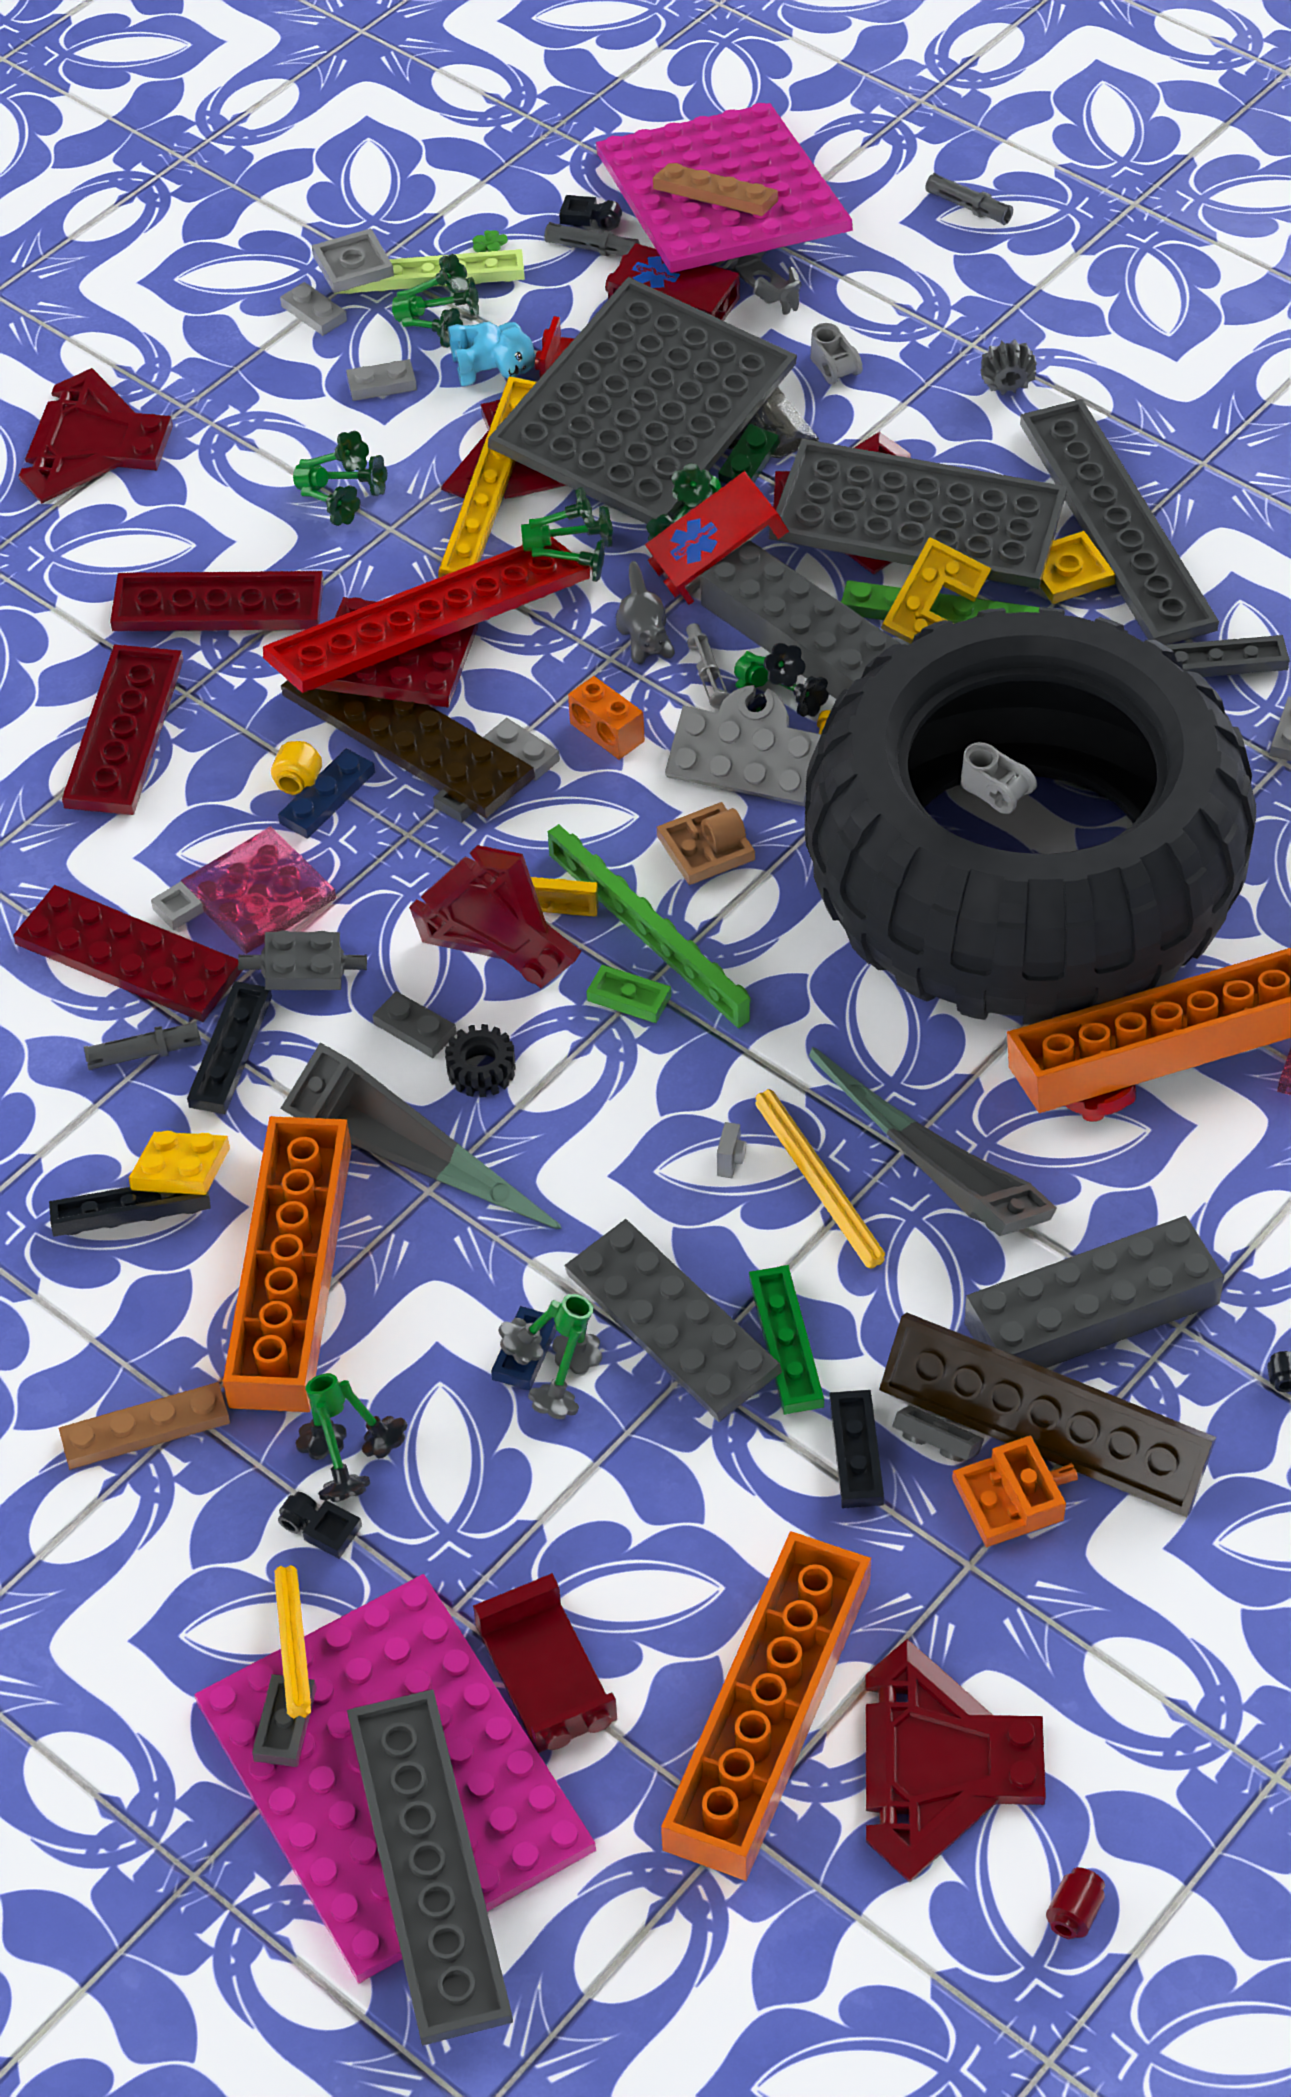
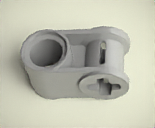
[810,323,863,385]
[961,742,1037,814]

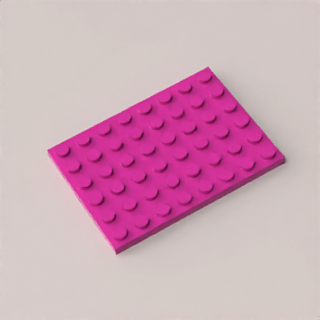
[596,103,853,273]
[194,1574,596,1984]

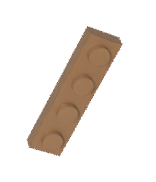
[653,163,778,216]
[58,1382,230,1470]

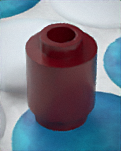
[1046,1867,1105,1939]

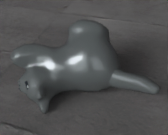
[615,561,675,665]

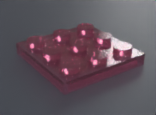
[181,826,336,954]

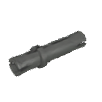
[925,173,1014,225]
[544,222,640,257]
[84,1021,202,1071]

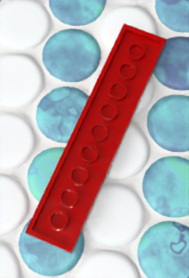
[263,537,590,693]

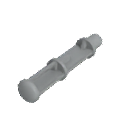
[686,623,729,709]

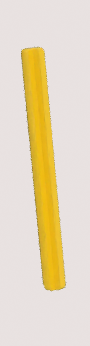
[755,1089,885,1269]

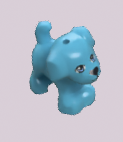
[448,321,536,386]

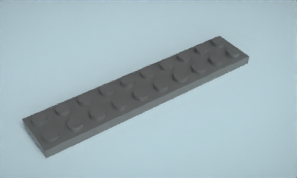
[1020,399,1219,645]

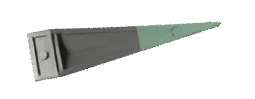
[280,1042,562,1229]
[809,1047,1057,1237]

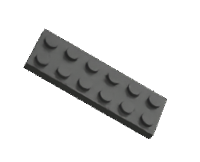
[564,1219,782,1422]

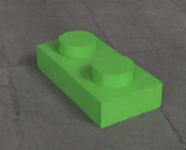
[586,964,672,1023]

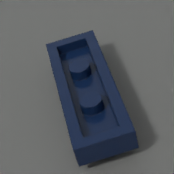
[278,748,375,839]

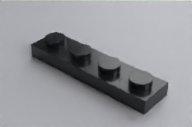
[187,981,272,1114]
[49,1187,211,1237]

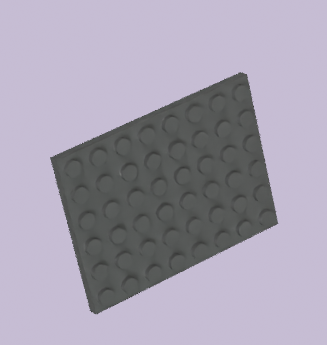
[488,277,797,524]

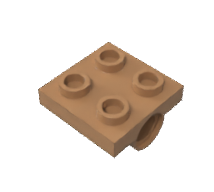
[656,802,755,885]

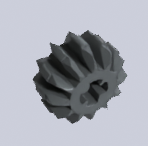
[980,339,1037,395]

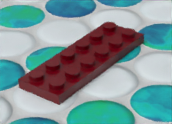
[110,571,324,631]
[62,644,184,815]
[13,885,243,1022]

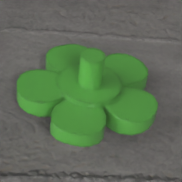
[472,230,508,253]

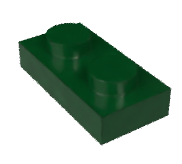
[718,424,780,484]

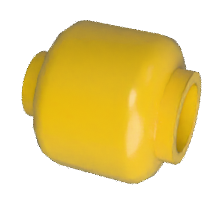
[271,741,322,795]

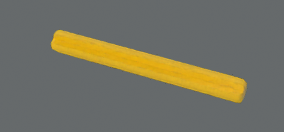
[274,1565,311,1719]

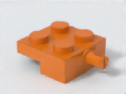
[952,1435,1078,1548]

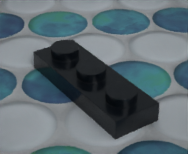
[829,1390,884,1508]

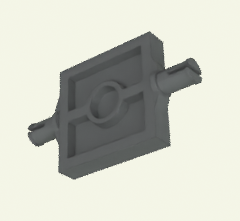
[238,930,367,990]

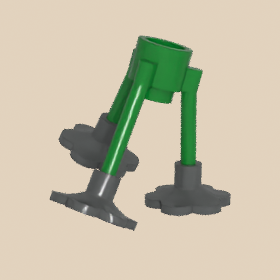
[498,1294,602,1419]

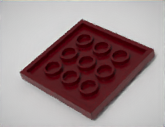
[315,597,478,708]

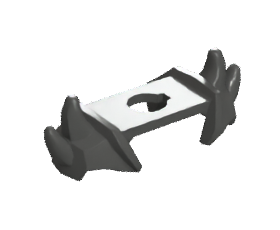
[722,251,802,315]

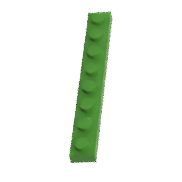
[547,824,751,1029]

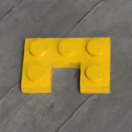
[881,537,992,644]

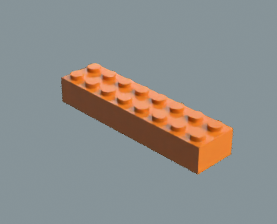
[1007,948,1291,1113]
[223,1116,352,1412]
[661,1531,871,1881]

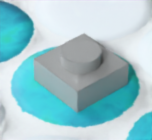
[151,881,204,930]
[717,1122,747,1179]

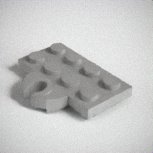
[665,685,821,807]

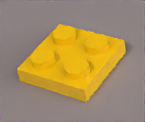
[1040,531,1116,604]
[129,1131,230,1195]

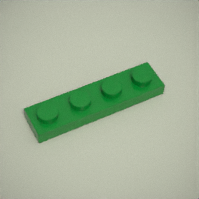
[749,1265,824,1415]

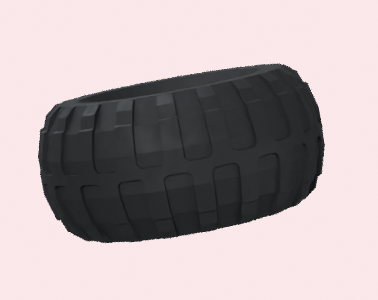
[805,607,1256,1025]

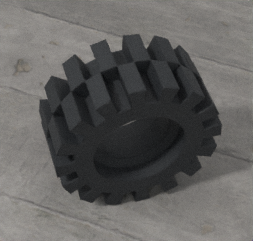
[445,1024,516,1097]

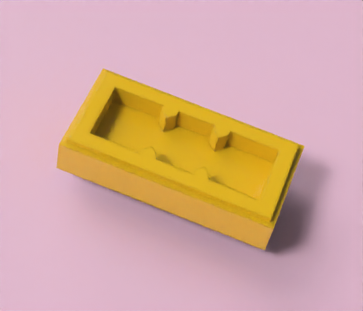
[531,877,599,917]

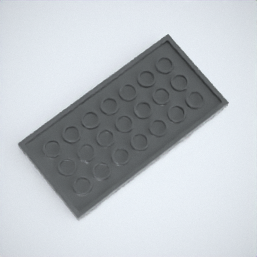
[769,439,1067,589]

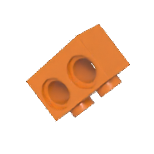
[568,676,645,760]

